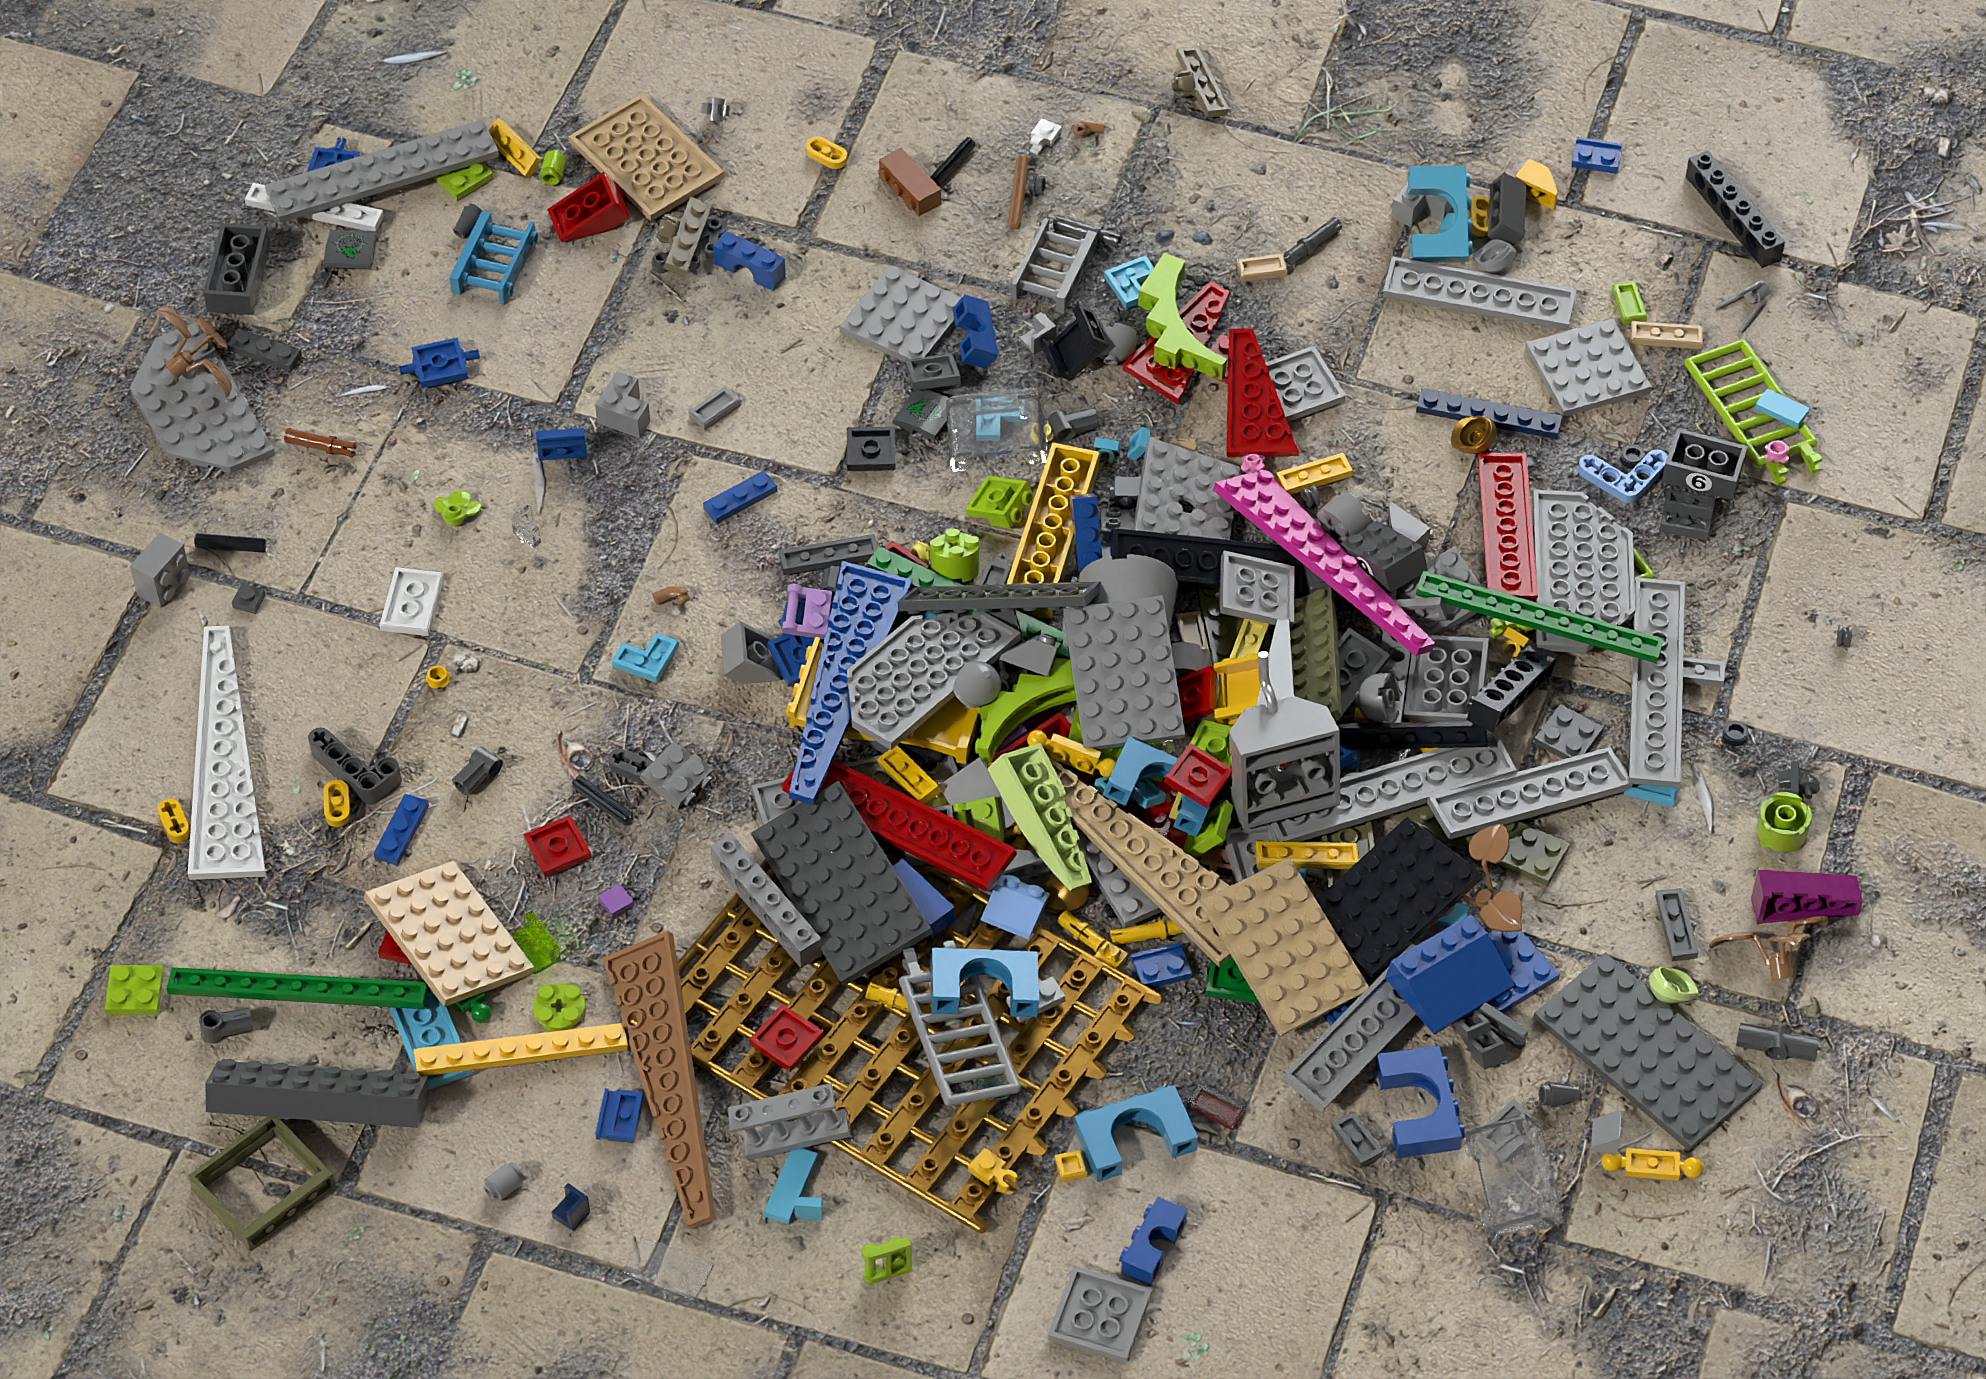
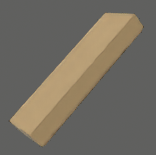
[1631,321,1703,349]

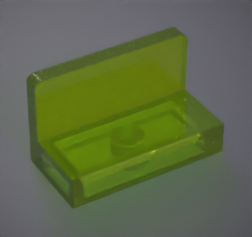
[511,911,561,975]

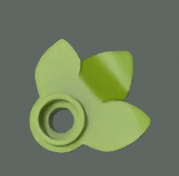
[434,490,482,526]

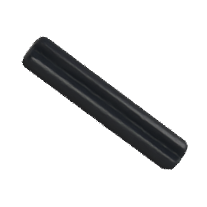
[930,137,976,186]
[194,533,267,553]
[572,775,634,825]

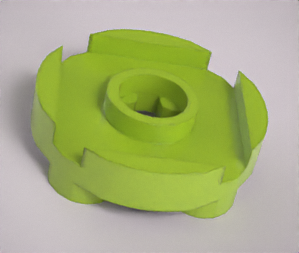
[533,983,586,1032]

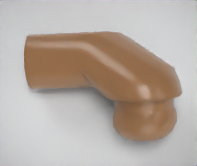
[1073,119,1105,138]
[652,586,690,605]

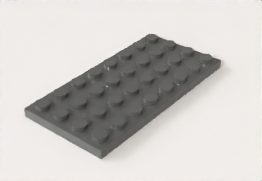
[751,781,933,987]
[1533,952,1762,1151]

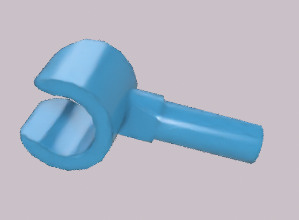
[1345,749,1361,769]

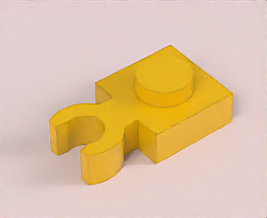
[968,1148,1018,1193]

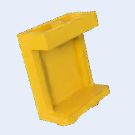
[1214,653,1261,726]

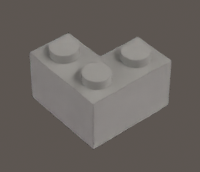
[1391,182,1453,227]
[595,371,650,438]

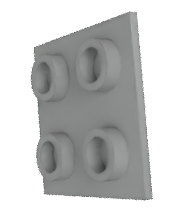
[1101,507,1136,543]

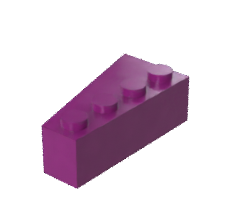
[1751,870,1863,924]

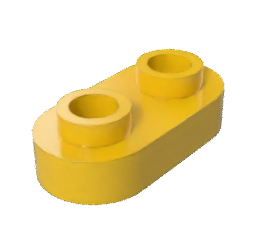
[806,137,847,169]
[1468,195,1489,237]
[323,780,351,827]

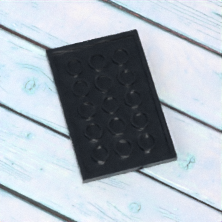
[1316,816,1483,979]

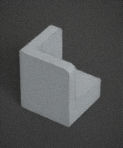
[1020,312,1056,354]

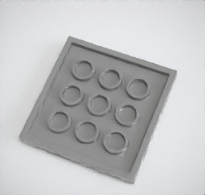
[839,265,961,363]
[1525,318,1652,417]

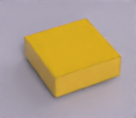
[1055,1150,1087,1183]

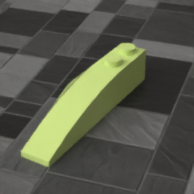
[987,743,1092,891]

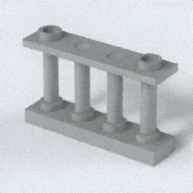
[1009,218,1097,314]
[728,1083,851,1160]

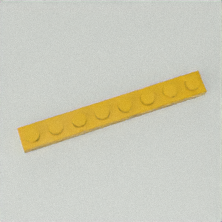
[413,1023,628,1076]

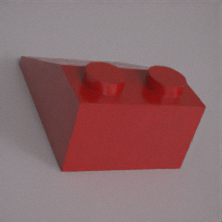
[547,172,630,242]

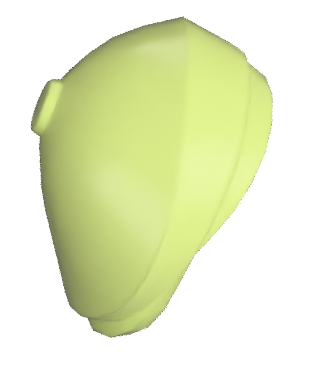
[1649,966,1699,1003]

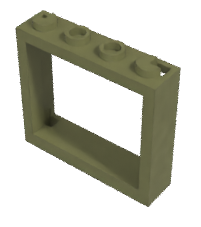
[188,1117,336,1252]

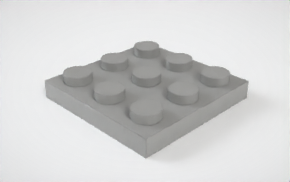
[1265,346,1346,422]
[1397,546,1482,636]
[1220,551,1294,629]
[1048,1266,1152,1364]

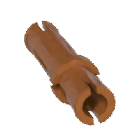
[284,428,357,458]

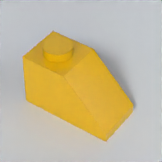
[1515,159,1558,210]

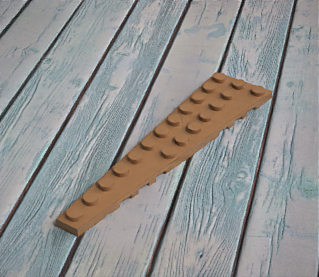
[602,931,716,1229]

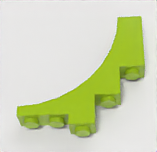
[1138,253,1227,380]
[975,658,1076,764]

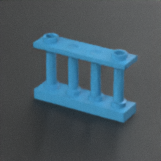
[449,210,538,305]

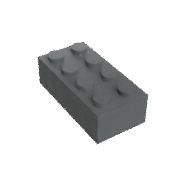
[203,223,271,315]

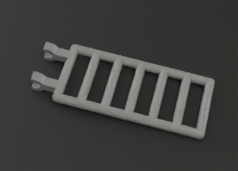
[899,940,1021,1106]

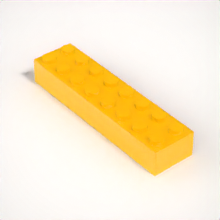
[1007,443,1099,620]

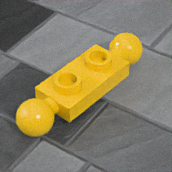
[1027,730,1117,778]
[1601,1148,1704,1181]

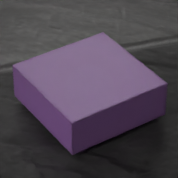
[598,884,634,919]

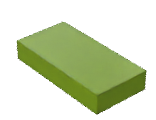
[1612,281,1647,325]

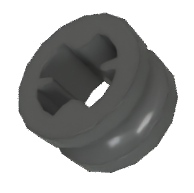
[1301,485,1320,509]
[1836,624,1852,648]

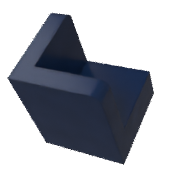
[552,1183,590,1231]

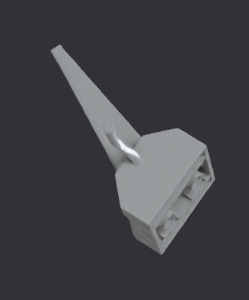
[1229,619,1341,829]

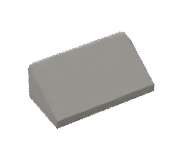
[1590,1111,1622,1155]

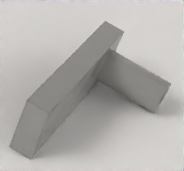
[1376,589,1448,625]

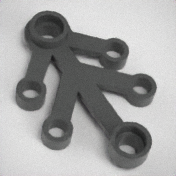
[651,216,727,274]

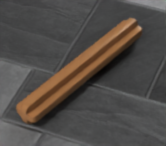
[1008,155,1029,229]

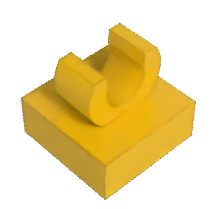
[1502,627,1533,658]
[1094,941,1128,970]

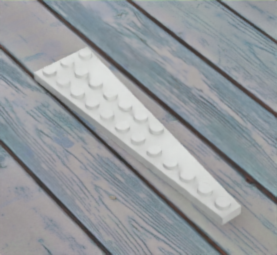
[188,626,266,880]

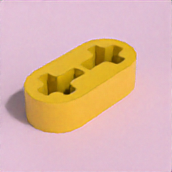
[157,799,190,844]

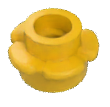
[425,666,450,689]

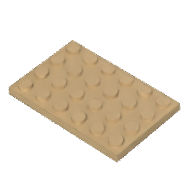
[568,94,725,221]
[1200,857,1369,1037]
[364,861,534,1007]

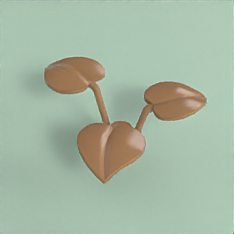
[155,306,232,398]
[1442,824,1523,932]
[1709,916,1828,980]

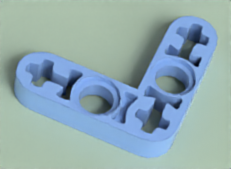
[1578,450,1668,503]

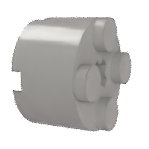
[1317,492,1373,544]
[1171,642,1212,680]

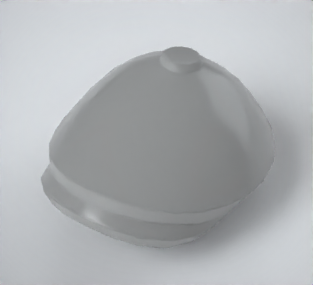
[1473,239,1516,274]
[953,661,1001,708]

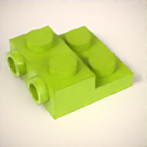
[965,476,1034,529]
[1190,720,1232,781]

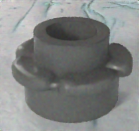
[1028,174,1046,196]

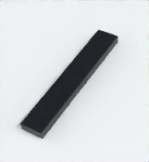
[1337,721,1488,750]

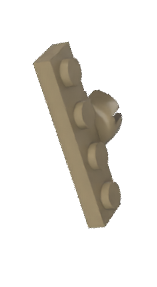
[1172,46,1229,118]
[656,197,712,277]

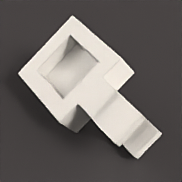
[1030,119,1062,155]

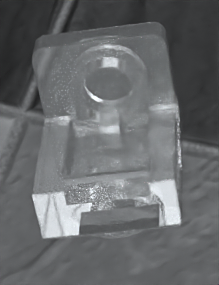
[511,505,541,548]

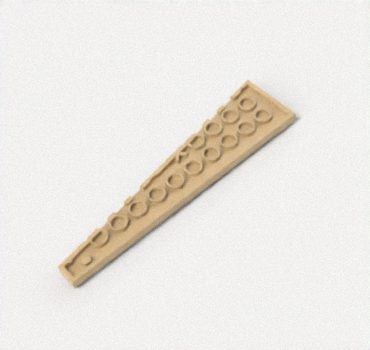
[1047,755,1232,967]

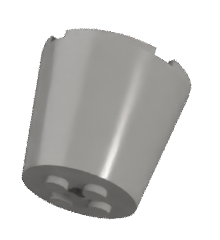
[1079,554,1178,632]

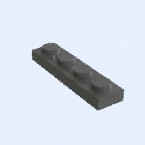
[779,534,878,575]

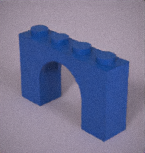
[1375,1045,1465,1158]

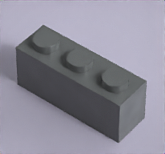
[1488,172,1527,246]

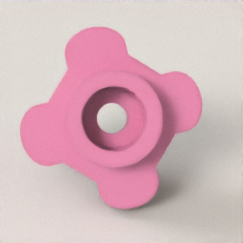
[1765,441,1789,463]
[1241,454,1265,474]

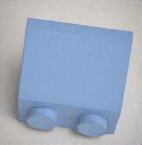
[981,874,1050,940]

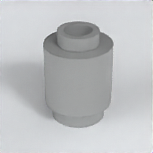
[483,1162,525,1201]

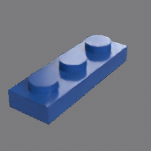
[703,470,778,524]
[373,794,429,866]

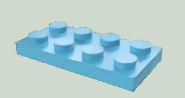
[389,989,473,1090]

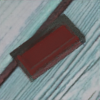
[1186,1083,1246,1131]

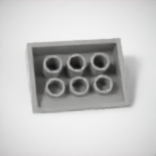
[1404,635,1490,722]

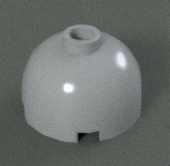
[1098,322,1139,365]
[1355,673,1400,723]

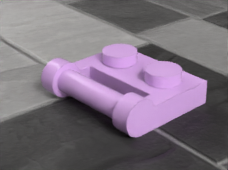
[782,584,832,639]

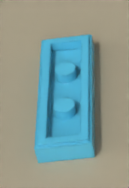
[764,1148,818,1224]

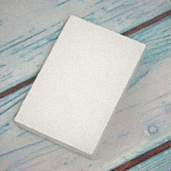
[379,567,444,636]

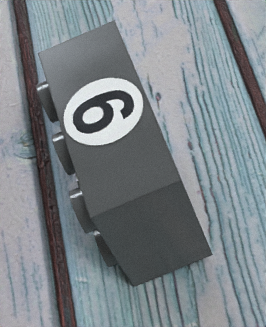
[1662,428,1748,500]
[1339,521,1428,593]

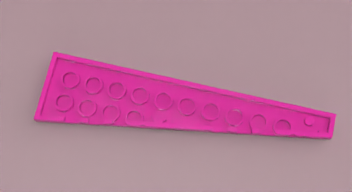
[1213,469,1435,656]

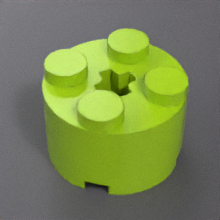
[930,529,980,582]
[1756,792,1812,852]

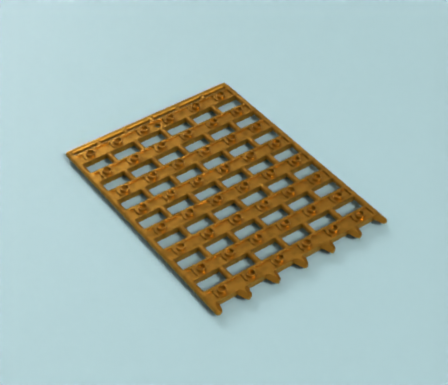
[629,836,1164,1234]

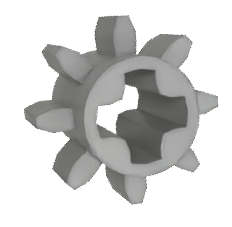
[701,97,730,122]

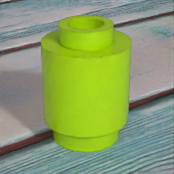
[540,150,567,185]

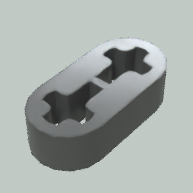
[608,748,652,783]

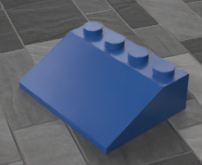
[1385,914,1515,1035]

